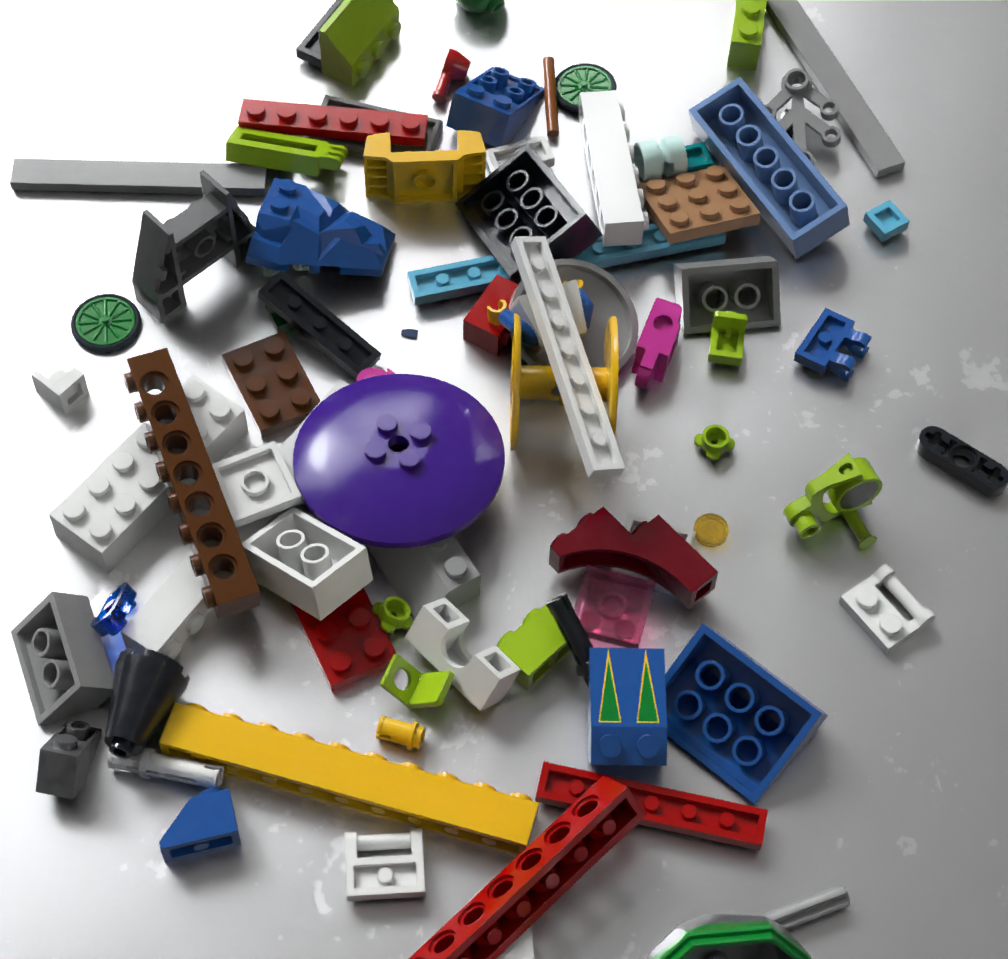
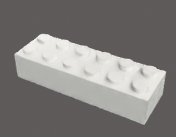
[49,374,248,574]

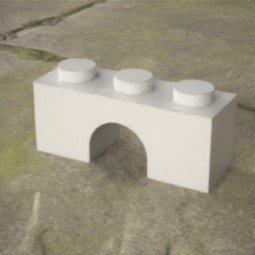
[404,597,521,711]

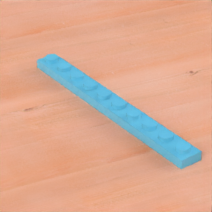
[407,223,727,305]

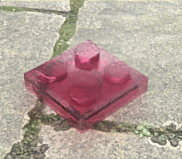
[574,565,656,648]

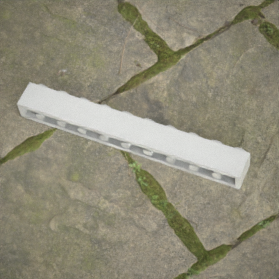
[120,379,349,659]

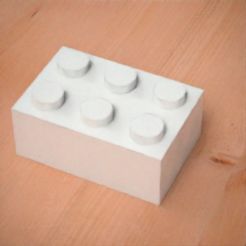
[242,506,373,621]

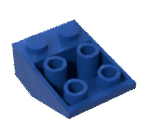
[446,67,544,147]

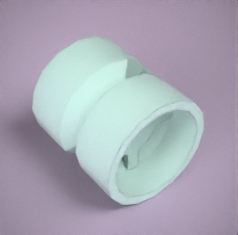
[634,134,688,182]

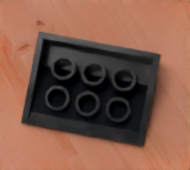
[455,143,603,280]

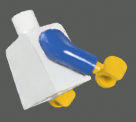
[487,280,594,353]

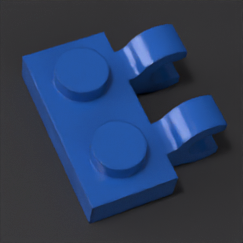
[794,308,872,382]

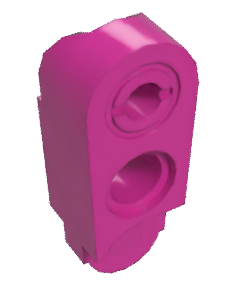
[631,297,682,390]

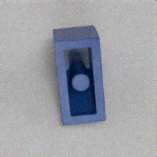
[159,788,241,863]

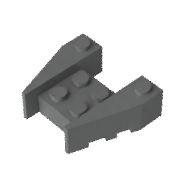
[132,170,255,323]

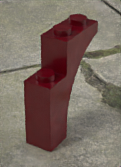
[549,507,718,609]

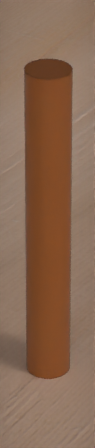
[542,56,559,138]

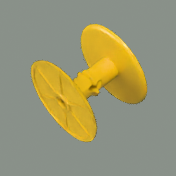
[510,313,619,451]

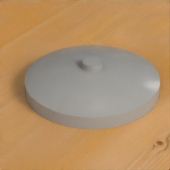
[509,259,638,370]

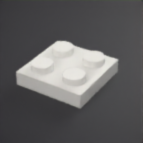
[212,441,302,528]

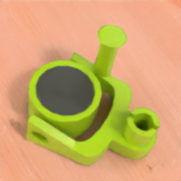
[783,453,882,549]

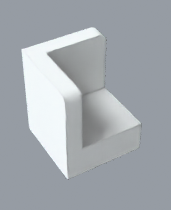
[31,367,89,414]

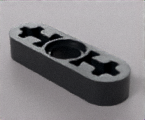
[916,426,1008,497]

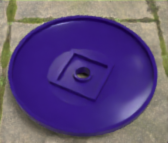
[293,374,505,548]

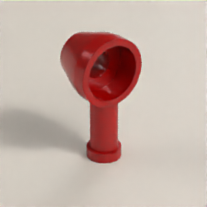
[431,48,471,103]

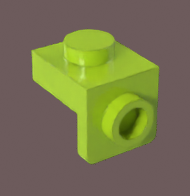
[708,311,748,366]

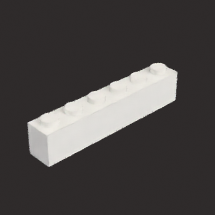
[578,90,649,247]

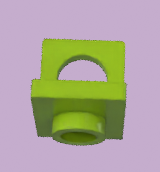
[380,654,455,709]

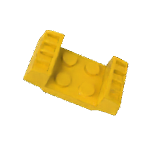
[363,130,486,204]

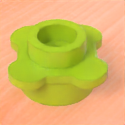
[694,424,735,461]
[372,596,413,633]

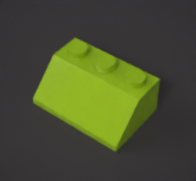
[319,0,402,87]

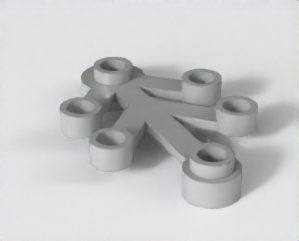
[764,68,841,165]

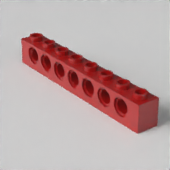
[409,775,646,959]

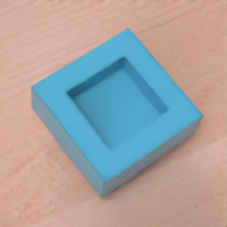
[863,200,910,242]

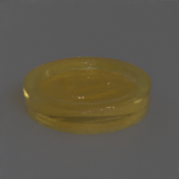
[693,513,729,547]

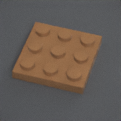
[637,165,761,244]

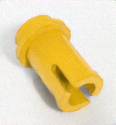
[376,715,426,751]

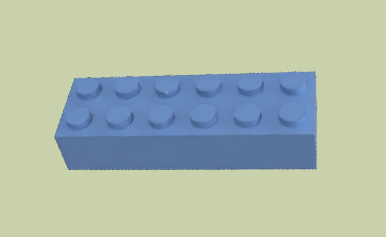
[688,77,850,259]

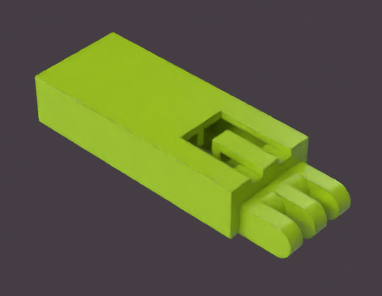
[226,126,348,176]

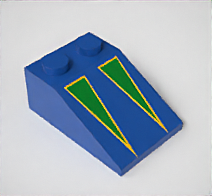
[588,647,667,766]

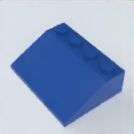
[665,623,828,804]

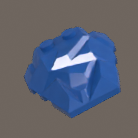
[246,178,396,277]

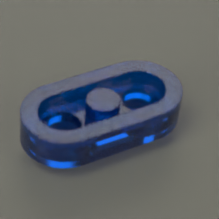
[90,582,137,637]

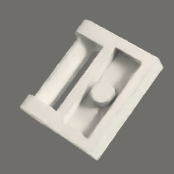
[838,563,936,655]
[345,828,425,901]

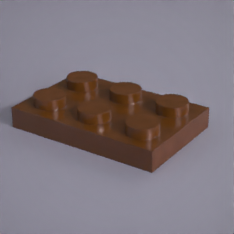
[222,331,320,438]

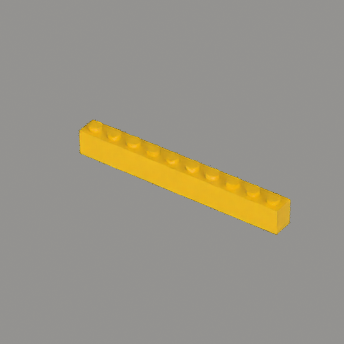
[159,702,539,856]

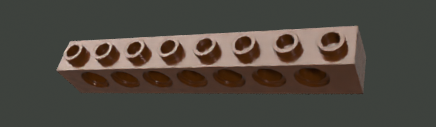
[122,348,260,619]

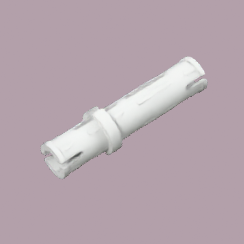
[107,748,224,788]

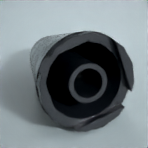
[104,648,190,759]

